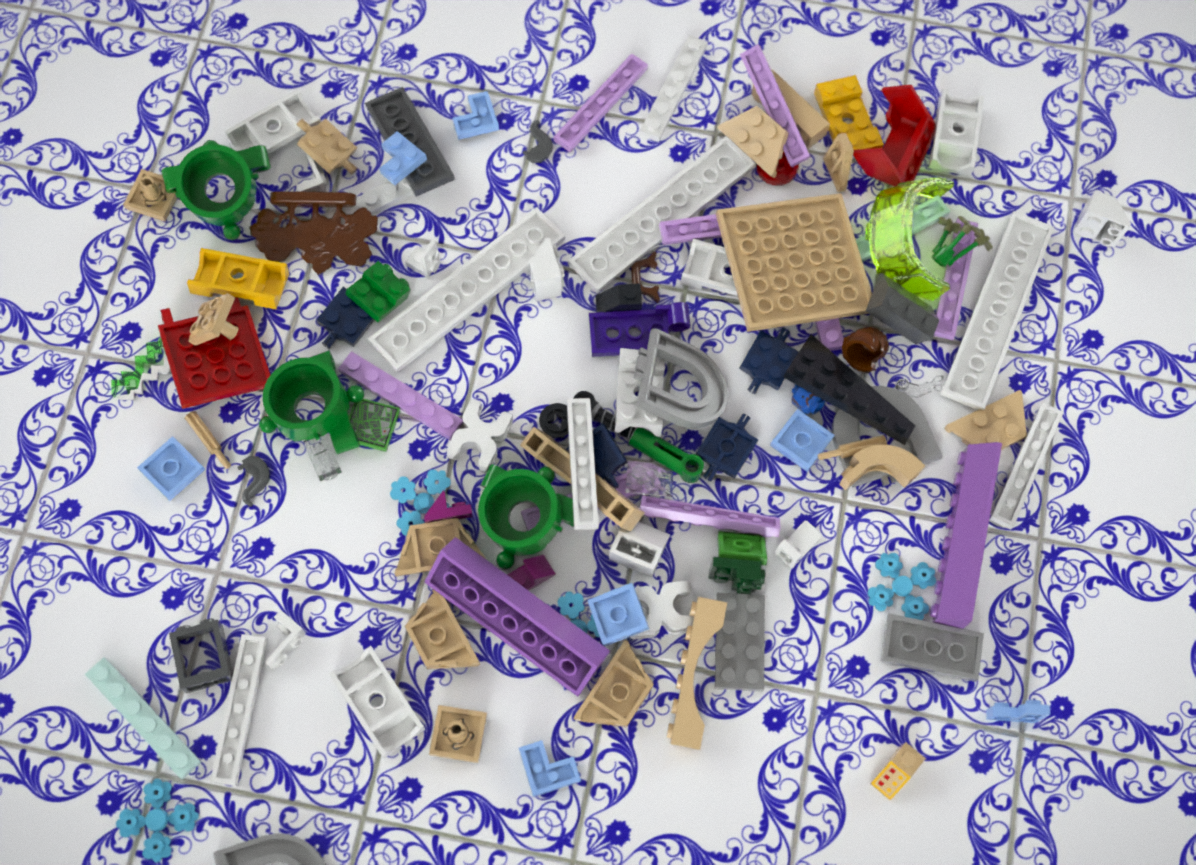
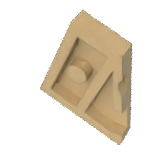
[823,133,854,192]

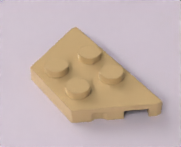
[717,106,789,178]
[944,390,1027,450]
[395,518,486,577]
[405,589,480,669]
[573,640,654,727]

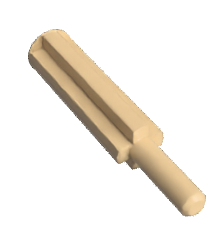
[184,411,231,469]
[818,435,887,460]

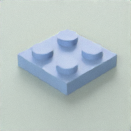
[770,409,835,472]
[137,436,205,501]
[587,583,650,646]

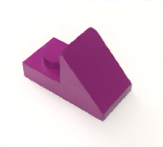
[424,490,472,523]
[507,554,556,591]

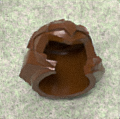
[842,326,889,373]

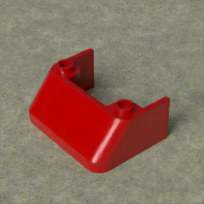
[853,84,936,189]

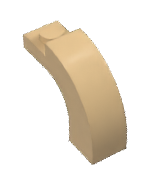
[839,445,925,491]

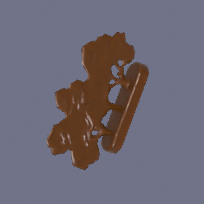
[249,191,378,275]

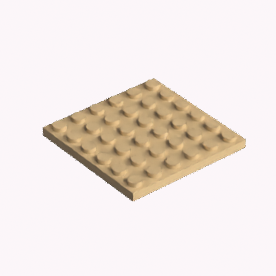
[716,193,872,332]

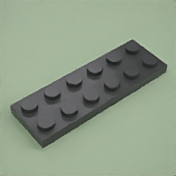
[365,87,455,197]

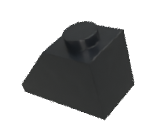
[595,284,642,312]

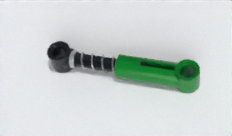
[573,391,704,483]

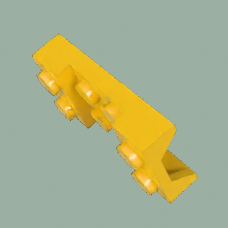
[814,75,884,150]
[187,248,289,310]

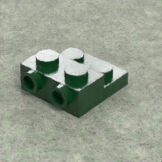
[708,557,765,594]

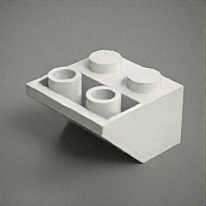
[1074,190,1131,248]
[529,237,565,302]
[609,521,670,577]

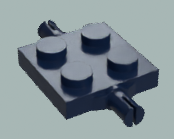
[317,287,374,349]
[739,328,799,394]
[696,414,759,481]
[566,423,628,489]

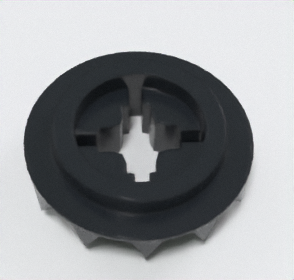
[539,403,568,439]

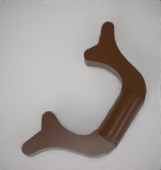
[631,251,660,303]

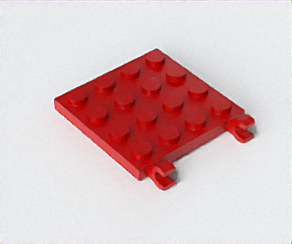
[158,297,270,409]

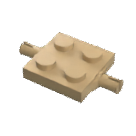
[297,118,358,175]

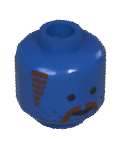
[791,385,825,415]

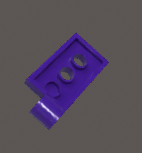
[589,302,691,357]

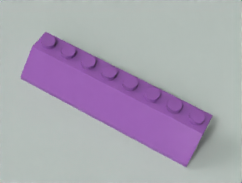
[930,442,1002,629]
[424,537,610,697]

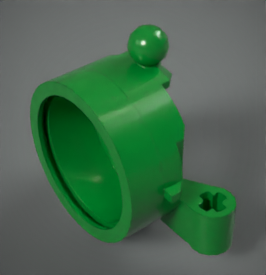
[161,140,271,240]
[259,350,364,454]
[478,464,574,569]

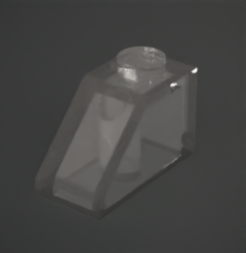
[303,434,342,482]
[625,461,673,497]

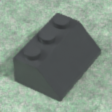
[866,273,939,344]

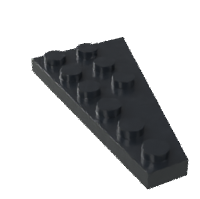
[783,334,916,445]

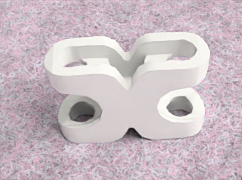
[447,399,513,473]
[630,581,694,639]

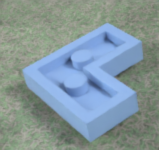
[452,91,499,140]
[379,131,427,185]
[986,700,1050,723]
[519,740,581,797]

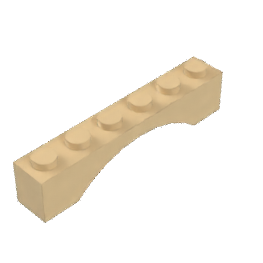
[520,427,645,532]
[666,597,727,750]

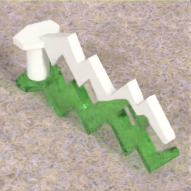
[111,337,171,400]

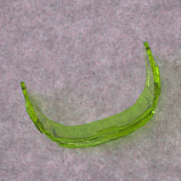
[865,177,954,301]

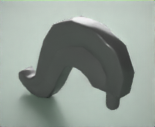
[523,120,552,163]
[237,456,270,507]

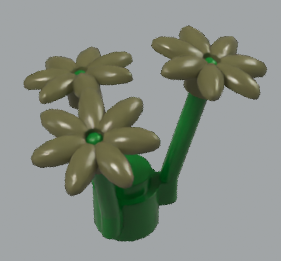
[931,216,993,268]

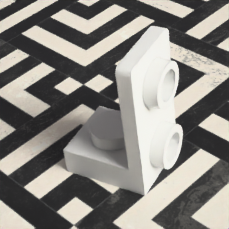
[296,152,328,192]
[405,239,440,278]
[775,520,822,569]
[265,610,306,670]

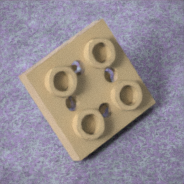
[123,169,177,221]
[188,293,238,346]
[429,705,487,763]

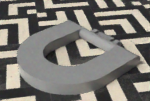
[633,329,728,429]
[832,386,942,487]
[213,834,326,865]

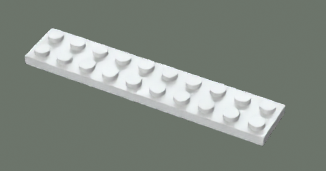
[568,136,756,294]
[368,207,565,372]
[940,211,1054,410]

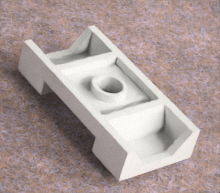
[929,88,984,176]
[225,89,321,154]
[680,239,738,296]
[615,348,665,436]
[329,646,425,758]

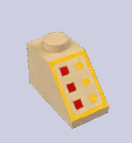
[870,742,926,801]

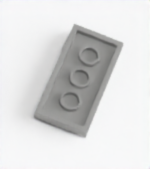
[715,593,765,692]
[880,614,984,682]

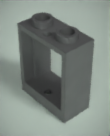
[169,618,233,694]

